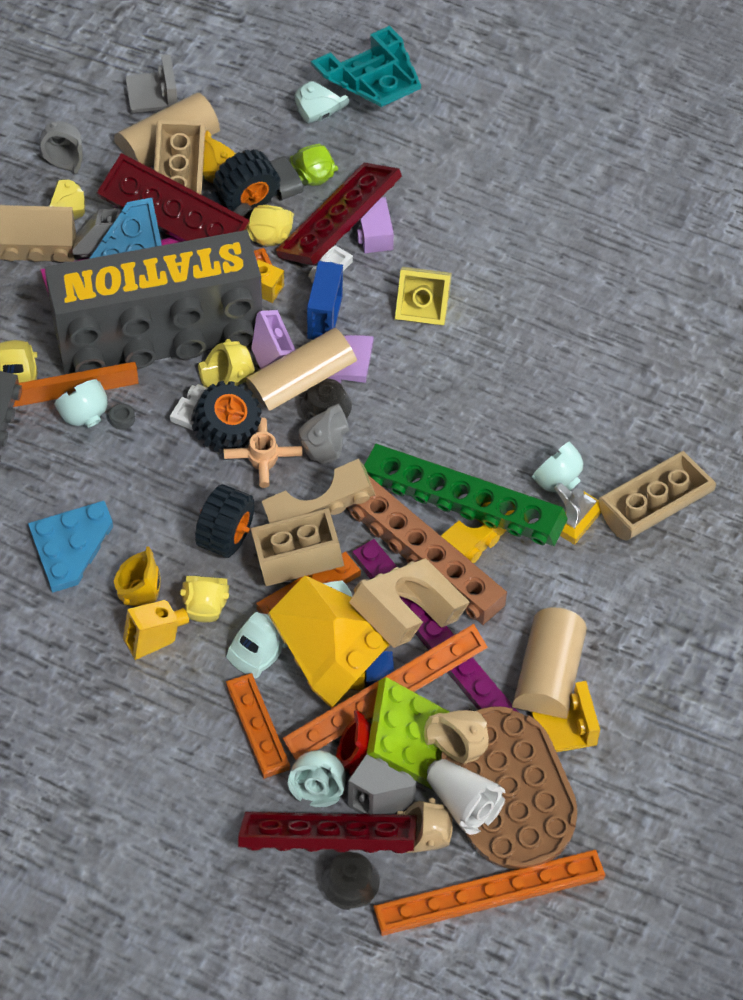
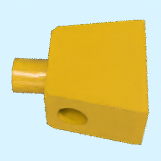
[123,600,189,660]

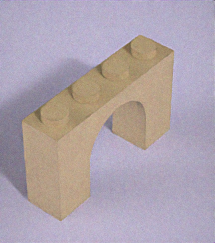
[349,558,470,648]

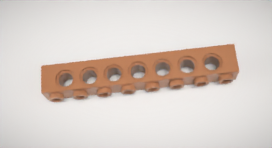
[331,475,507,625]

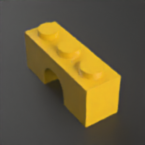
[441,502,514,564]

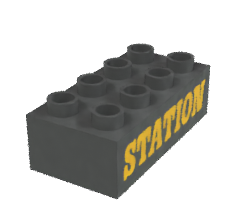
[45,230,262,375]

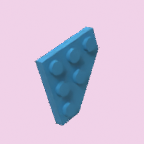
[89,198,162,259]
[28,500,113,593]

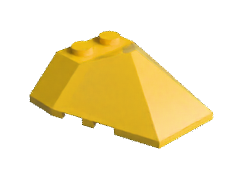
[268,575,390,708]

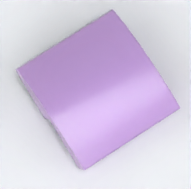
[320,335,374,386]

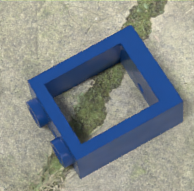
[307,261,343,339]

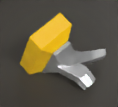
[554,483,601,545]

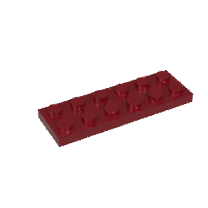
[97,153,250,242]
[275,162,402,265]
[238,812,417,854]

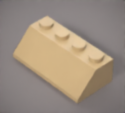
[0,205,76,262]

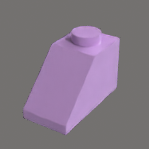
[357,197,394,253]
[251,310,295,369]

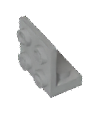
[126,54,177,113]

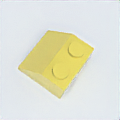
[395,267,452,325]

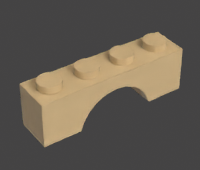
[262,459,376,523]

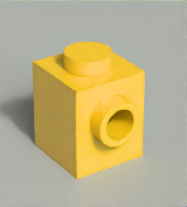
[257,260,284,303]

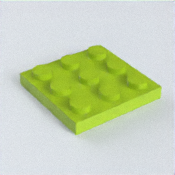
[367,677,449,789]

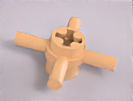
[224,418,302,488]

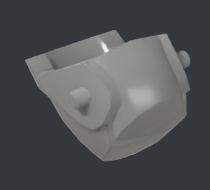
[40,121,83,174]
[299,404,349,464]

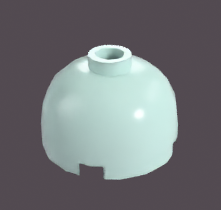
[54,379,108,428]
[531,441,583,492]
[287,750,346,807]

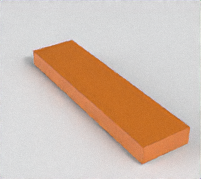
[226,673,290,779]

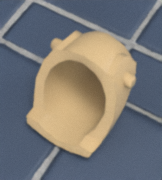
[424,710,489,764]
[396,798,453,853]

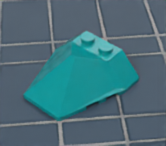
[311,26,421,107]

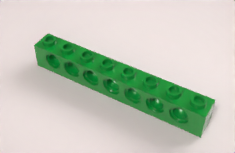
[364,444,568,546]

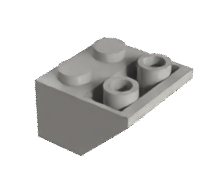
[72,208,122,257]
[348,755,416,815]

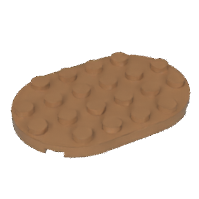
[441,707,577,869]

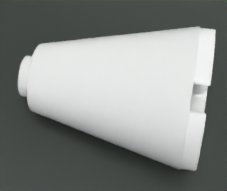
[427,759,506,835]

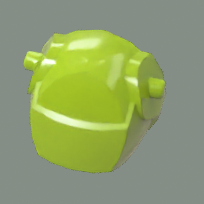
[289,144,338,186]

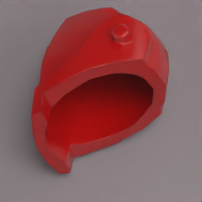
[336,710,371,776]

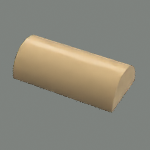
[114,93,220,167]
[154,120,206,194]
[246,328,357,411]
[599,451,716,541]
[512,607,587,719]

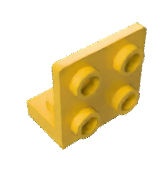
[531,681,600,752]

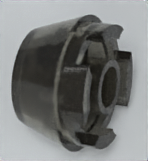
[301,378,352,421]
[322,852,380,910]

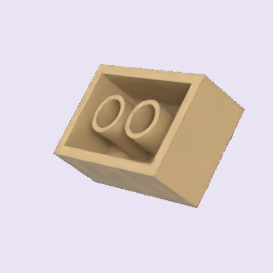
[251,508,344,586]

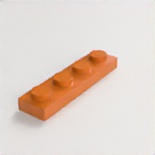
[256,551,361,614]

